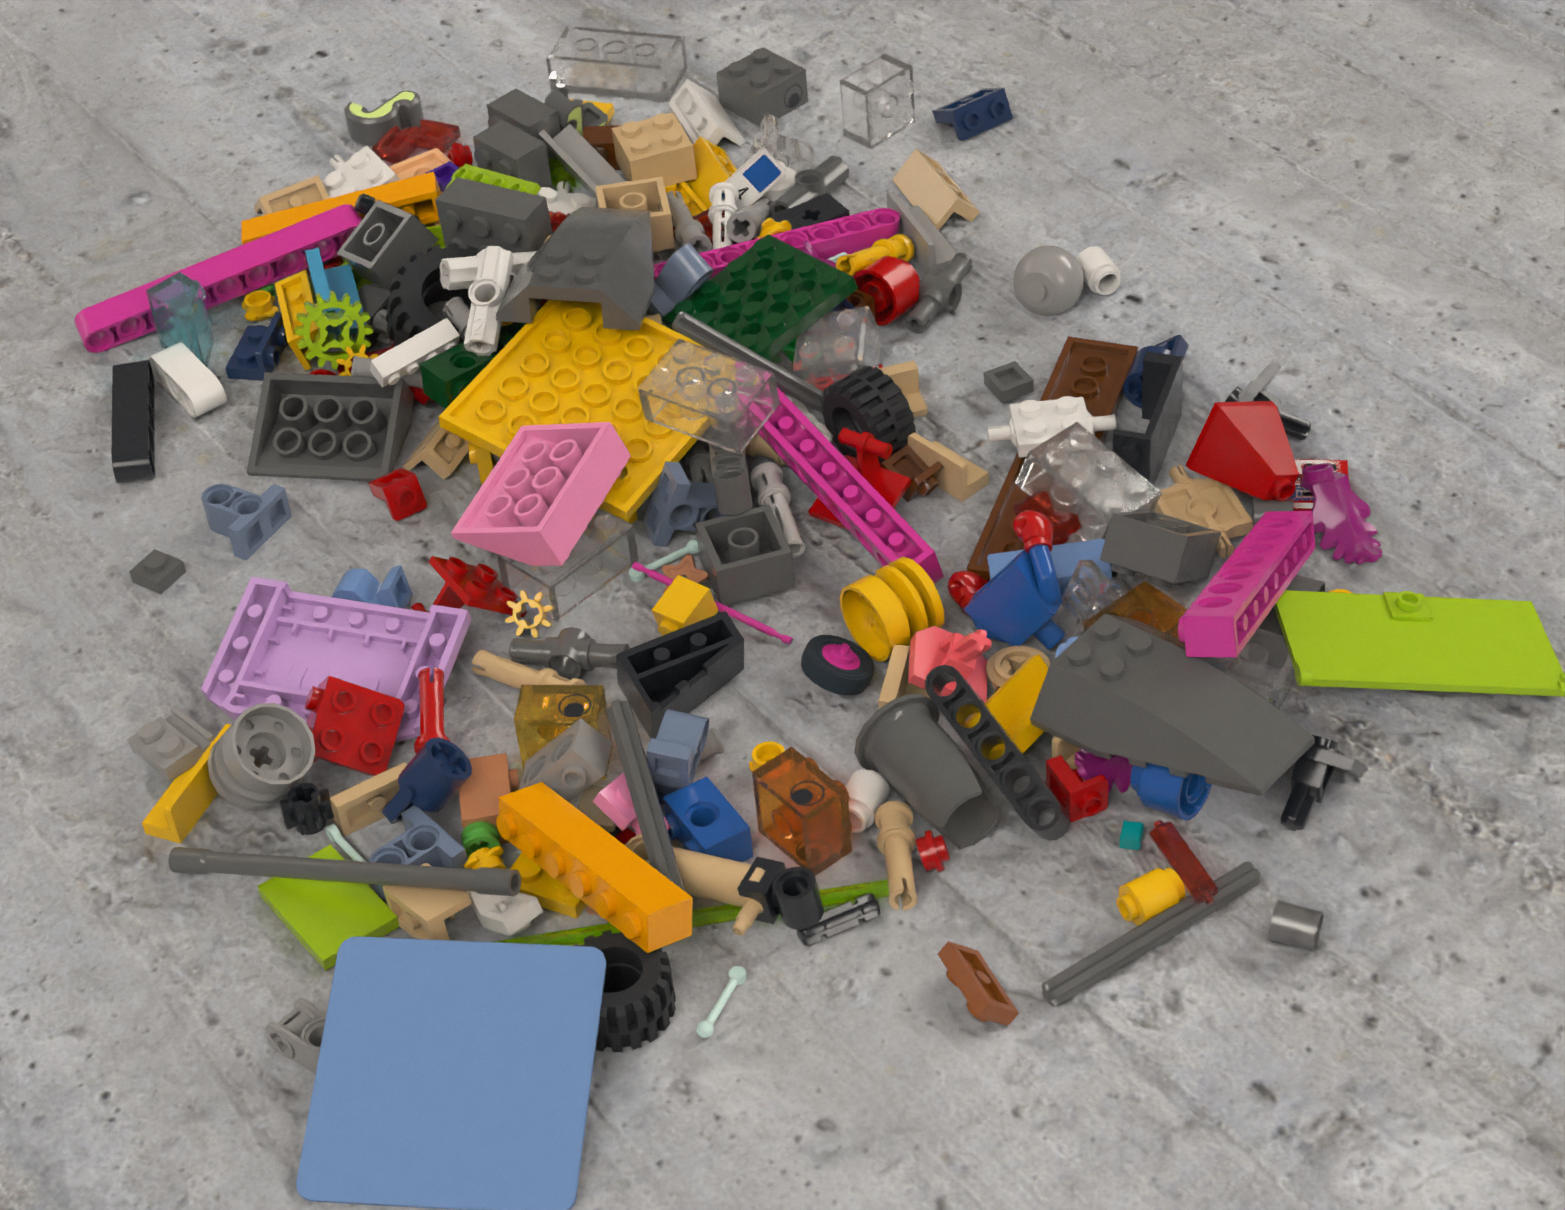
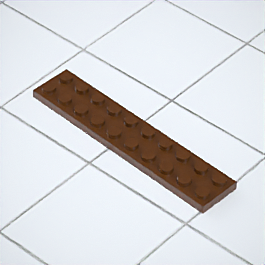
[966,336,1138,581]

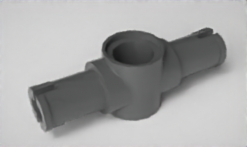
[906,252,973,334]
[509,627,629,680]

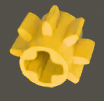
[336,344,378,376]
[505,590,555,638]

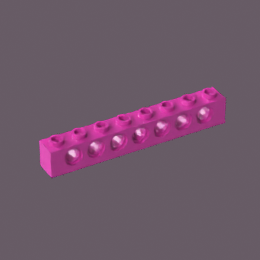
[729,368,944,583]
[1178,511,1315,657]

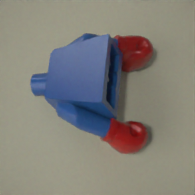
[947,510,1065,650]

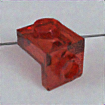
[1014,490,1082,545]

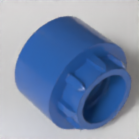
[1131,763,1212,820]

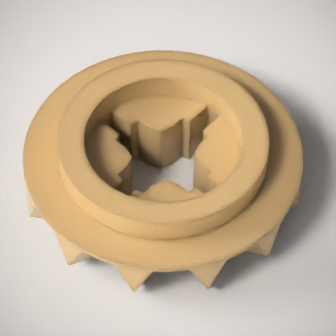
[986,646,1051,691]

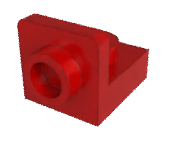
[368,468,427,521]
[1046,755,1108,823]

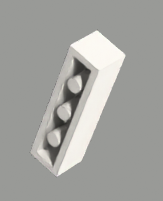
[370,318,460,388]

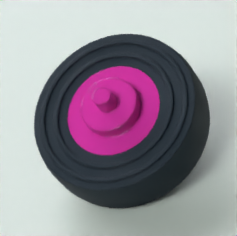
[801,635,874,695]

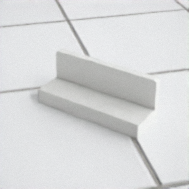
[669,79,745,146]

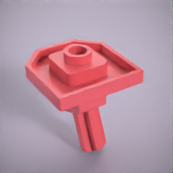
[908,626,992,703]

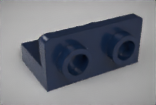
[932,88,1013,141]
[225,312,289,381]

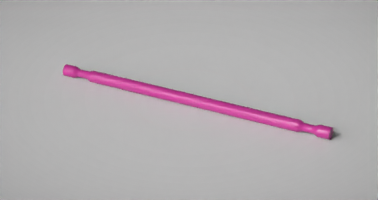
[632,562,793,645]

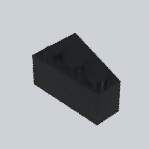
[616,611,744,739]

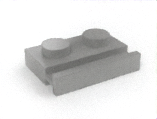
[127,706,215,782]

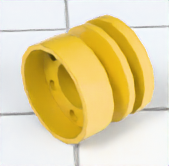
[839,556,944,662]

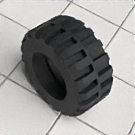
[386,244,479,347]

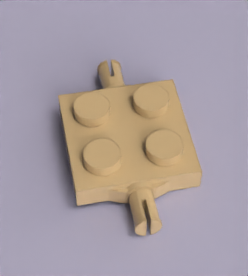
[1151,465,1253,558]

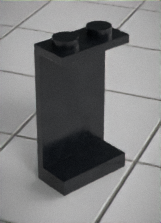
[1112,351,1183,499]

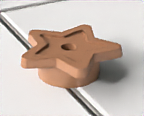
[662,554,710,594]

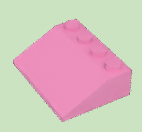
[450,422,631,566]

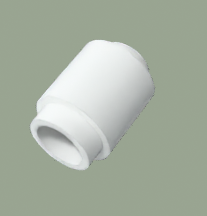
[1076,246,1121,295]
[834,770,890,833]

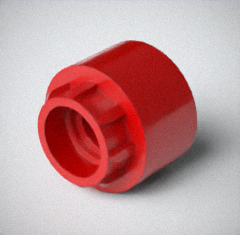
[853,256,920,326]

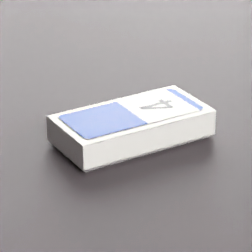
[722,146,787,210]

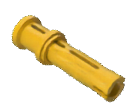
[836,234,915,276]

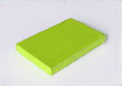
[257,844,400,971]

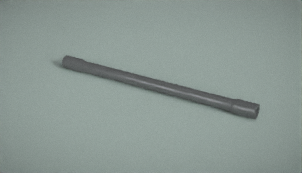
[168,847,521,896]

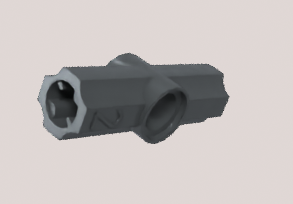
[770,155,849,216]

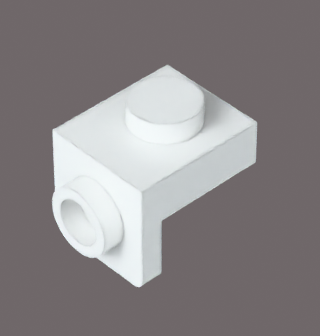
[467,891,543,936]

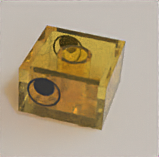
[514,685,613,780]

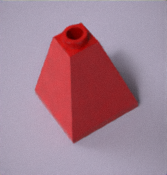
[1186,401,1299,501]

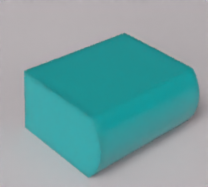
[1120,820,1145,850]

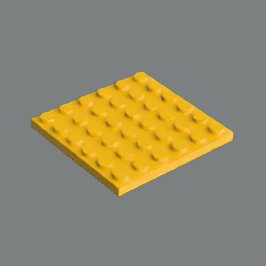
[438,299,750,522]

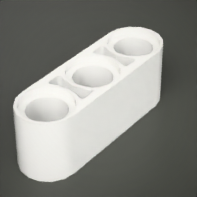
[148,342,227,418]

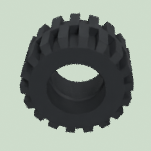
[821,366,916,464]
[574,930,676,1052]

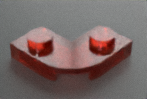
[372,119,461,164]

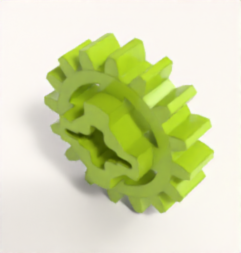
[294,291,373,370]

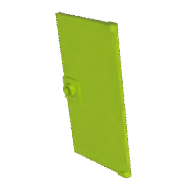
[1274,590,1565,697]

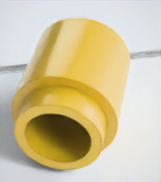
[1116,867,1186,926]

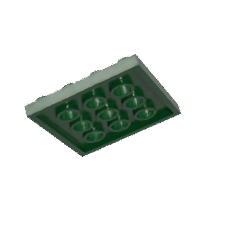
[662,234,858,374]

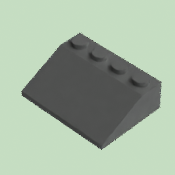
[247,372,415,482]

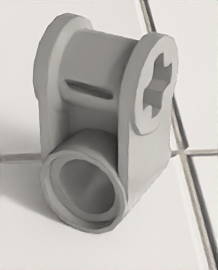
[265,998,326,1075]

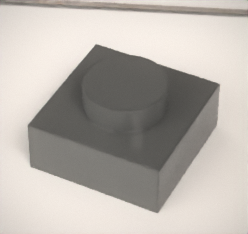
[984,361,1034,403]
[129,549,186,594]

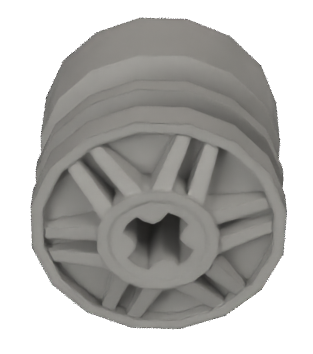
[207,703,316,810]

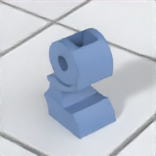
[332,565,412,609]

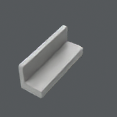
[538,124,626,200]
[887,191,956,275]

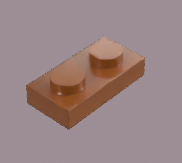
[938,941,1019,1026]

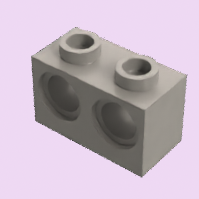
[518,718,612,802]

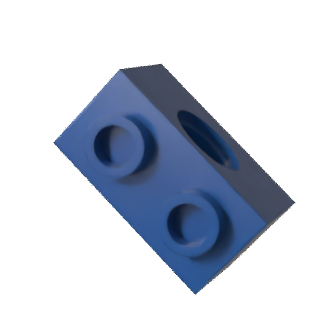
[663,776,753,862]

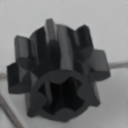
[280,783,334,835]

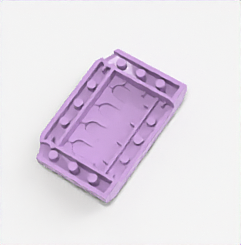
[201,576,472,742]

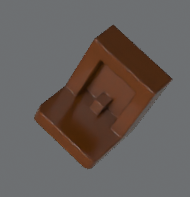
[880,445,944,503]

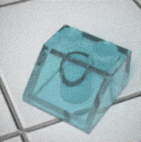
[146,272,214,367]

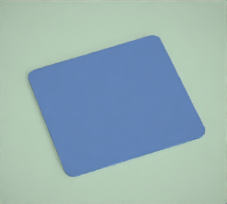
[296,936,606,1210]

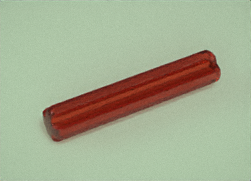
[1149,820,1219,905]

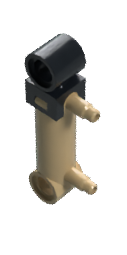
[625,834,824,936]

